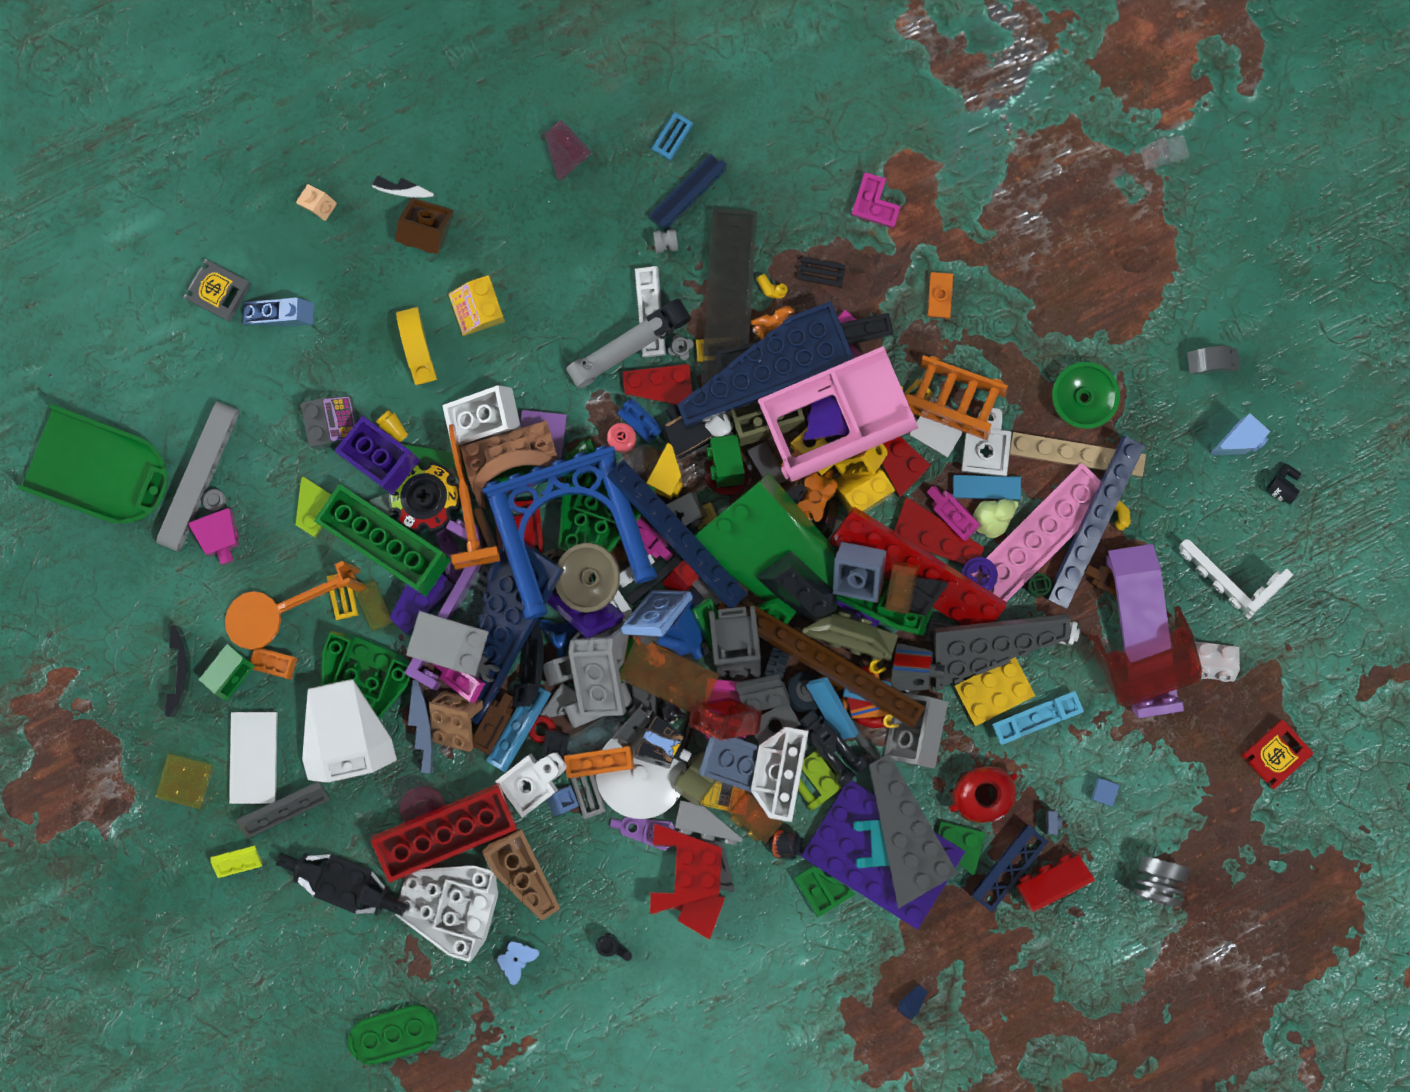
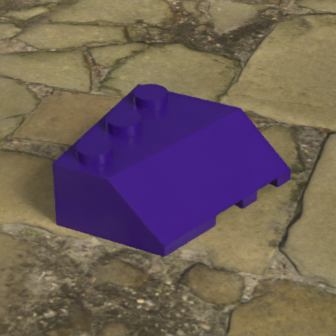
[804,395,850,440]

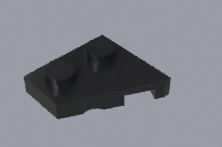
[886,574,949,616]

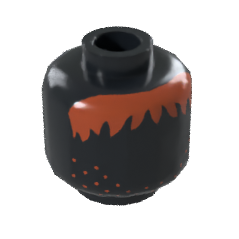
[768,829,803,860]

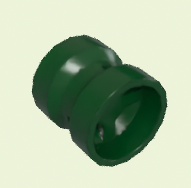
[1026,573,1052,597]

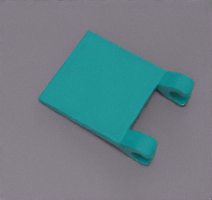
[853,820,889,868]

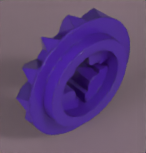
[961,557,998,591]

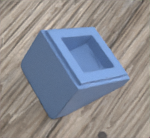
[1091,778,1120,807]
[547,785,580,817]

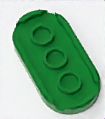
[348,1005,439,1065]

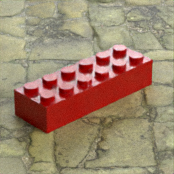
[371,783,517,883]

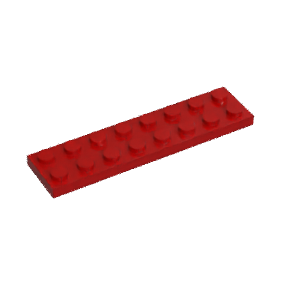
[829,506,1007,625]

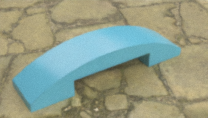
[992,691,1084,745]

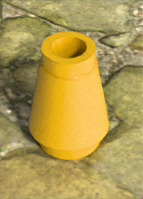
[376,410,409,443]

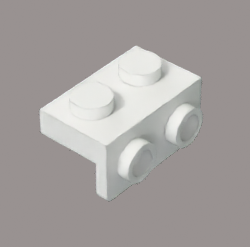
[1190,641,1240,682]

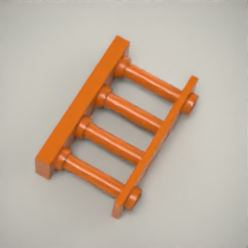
[905,355,1008,441]

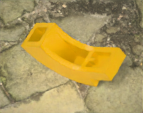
[396,307,437,385]

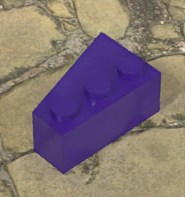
[390,574,454,636]

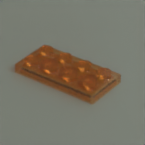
[619,636,719,717]

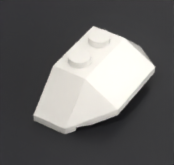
[751,727,808,822]

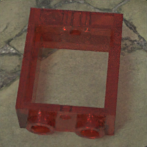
[688,698,762,741]

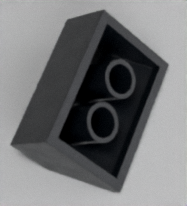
[757,551,837,621]

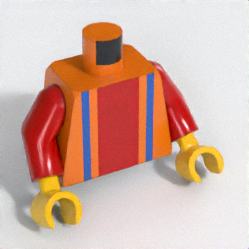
[839,658,899,729]

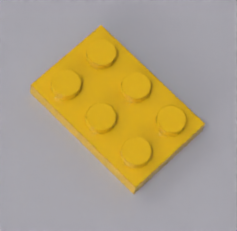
[954,657,1036,727]

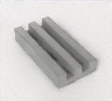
[571,775,606,819]

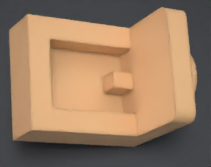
[296,184,337,221]

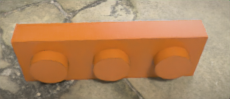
[564,746,635,779]

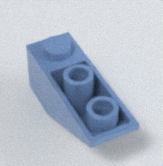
[243,298,314,326]

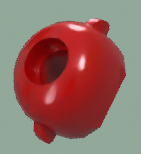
[948,766,1019,823]

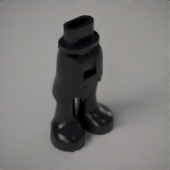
[799,710,872,788]

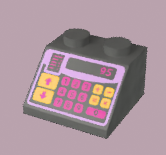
[301,396,357,450]

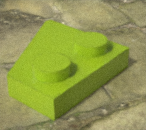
[296,477,331,538]

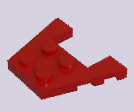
[650,824,722,915]

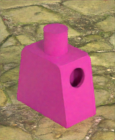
[188,508,240,565]

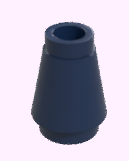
[897,985,928,1020]

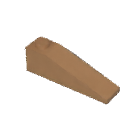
[482,829,560,920]

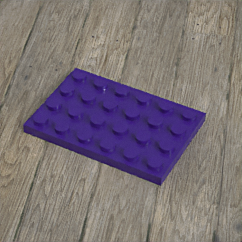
[801,780,966,930]

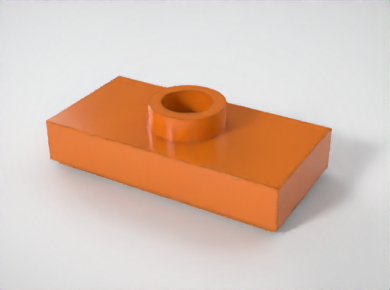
[927,272,953,319]
[250,648,297,680]

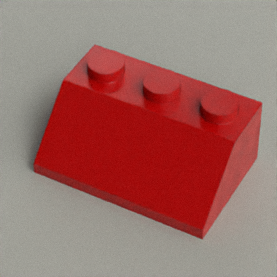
[1015,853,1095,912]

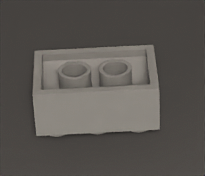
[884,693,948,769]

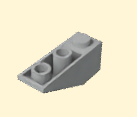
[675,801,743,845]

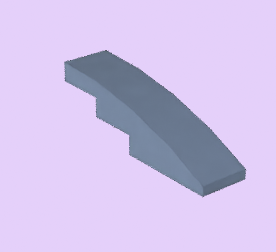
[408,680,434,774]

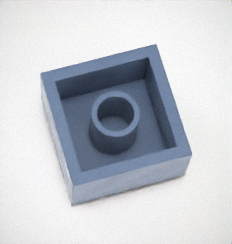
[833,542,886,603]

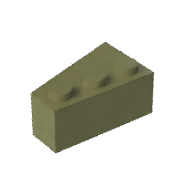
[729,401,805,446]

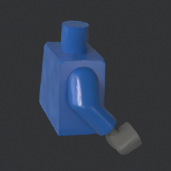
[640,601,705,660]

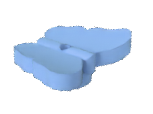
[497,941,539,985]

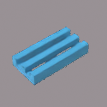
[652,112,694,162]

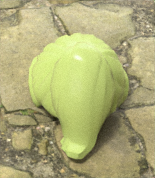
[973,499,1018,538]

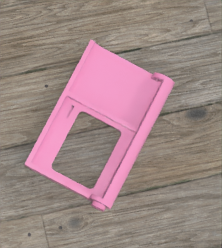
[758,346,918,482]

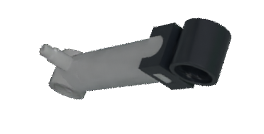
[566,299,691,389]

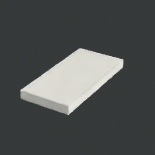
[229,712,278,804]

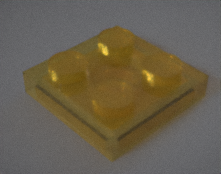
[156,754,214,809]

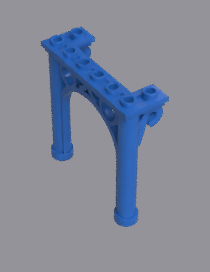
[483,445,657,620]

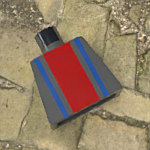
[892,643,945,691]

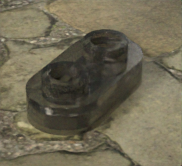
[813,495,840,538]

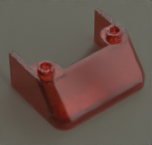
[1094,606,1203,707]

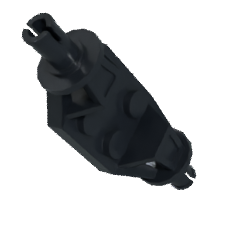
[276,852,408,917]

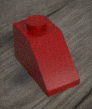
[662,560,701,591]

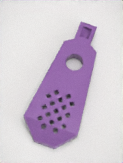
[436,529,465,584]
[610,817,677,851]

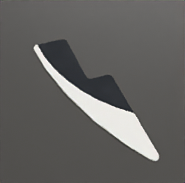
[372,176,434,197]

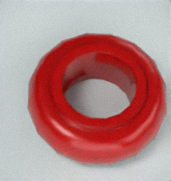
[528,715,556,743]

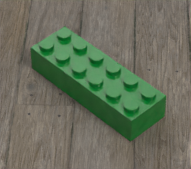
[314,484,452,596]

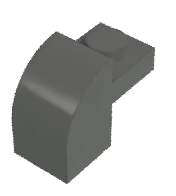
[1187,346,1240,375]

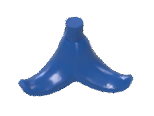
[538,619,576,658]

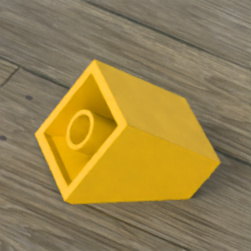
[834,468,895,513]

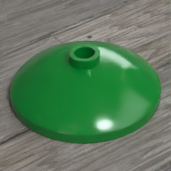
[1052,362,1120,429]

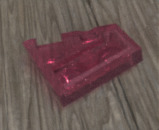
[545,119,591,182]

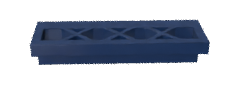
[649,154,727,232]
[970,824,1049,913]

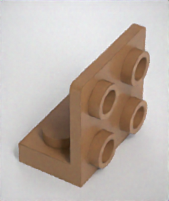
[429,691,483,752]

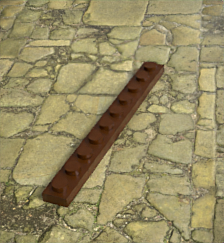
[717,599,926,728]

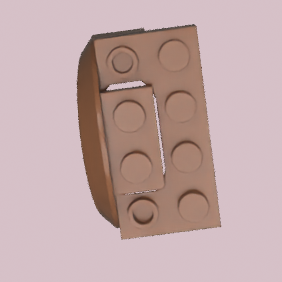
[461,420,564,509]

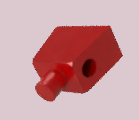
[675,895,725,939]

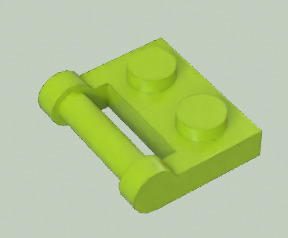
[798,751,843,811]

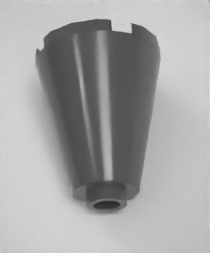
[716,636,762,682]

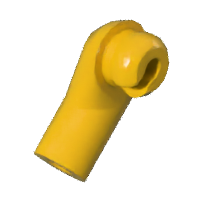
[756,274,788,299]
[1114,499,1131,531]

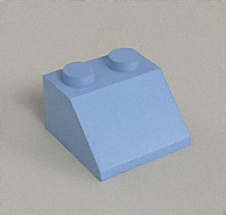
[1211,414,1270,456]

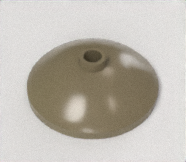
[556,543,620,612]

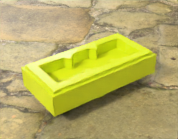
[211,846,262,878]

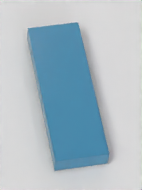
[953,475,1021,500]
[806,677,859,739]

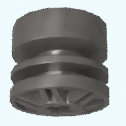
[1133,856,1190,906]

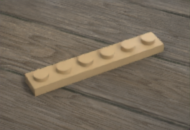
[1009,432,1146,477]

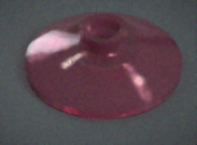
[399,786,445,822]

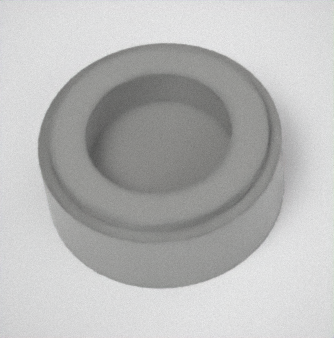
[203,489,227,512]

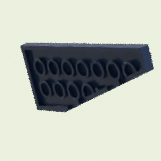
[678,301,854,427]
[471,541,565,724]

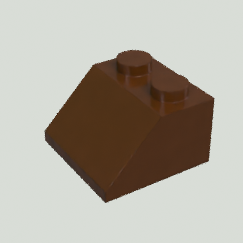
[395,197,454,254]

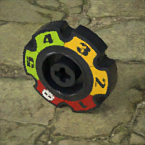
[389,462,462,534]

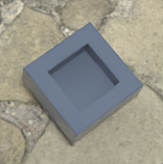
[1045,811,1062,834]

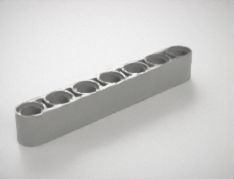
[156,401,239,552]

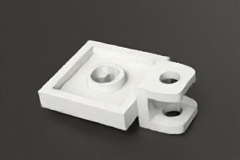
[961,408,1012,477]
[495,752,567,818]

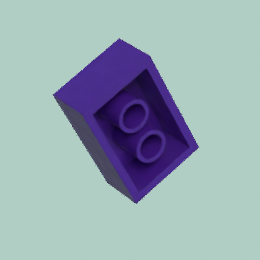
[335,416,420,495]

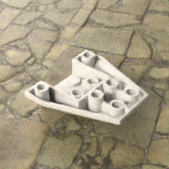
[302,679,397,782]
[395,866,498,962]

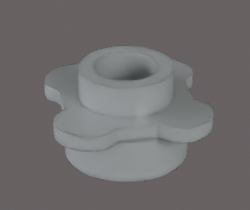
[668,335,694,360]

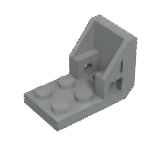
[569,623,629,717]

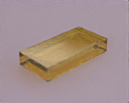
[354,581,394,632]

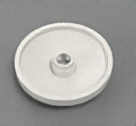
[596,728,687,819]

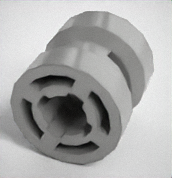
[653,229,678,254]

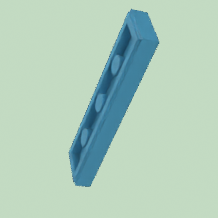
[486,687,551,772]

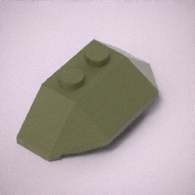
[802,611,892,661]

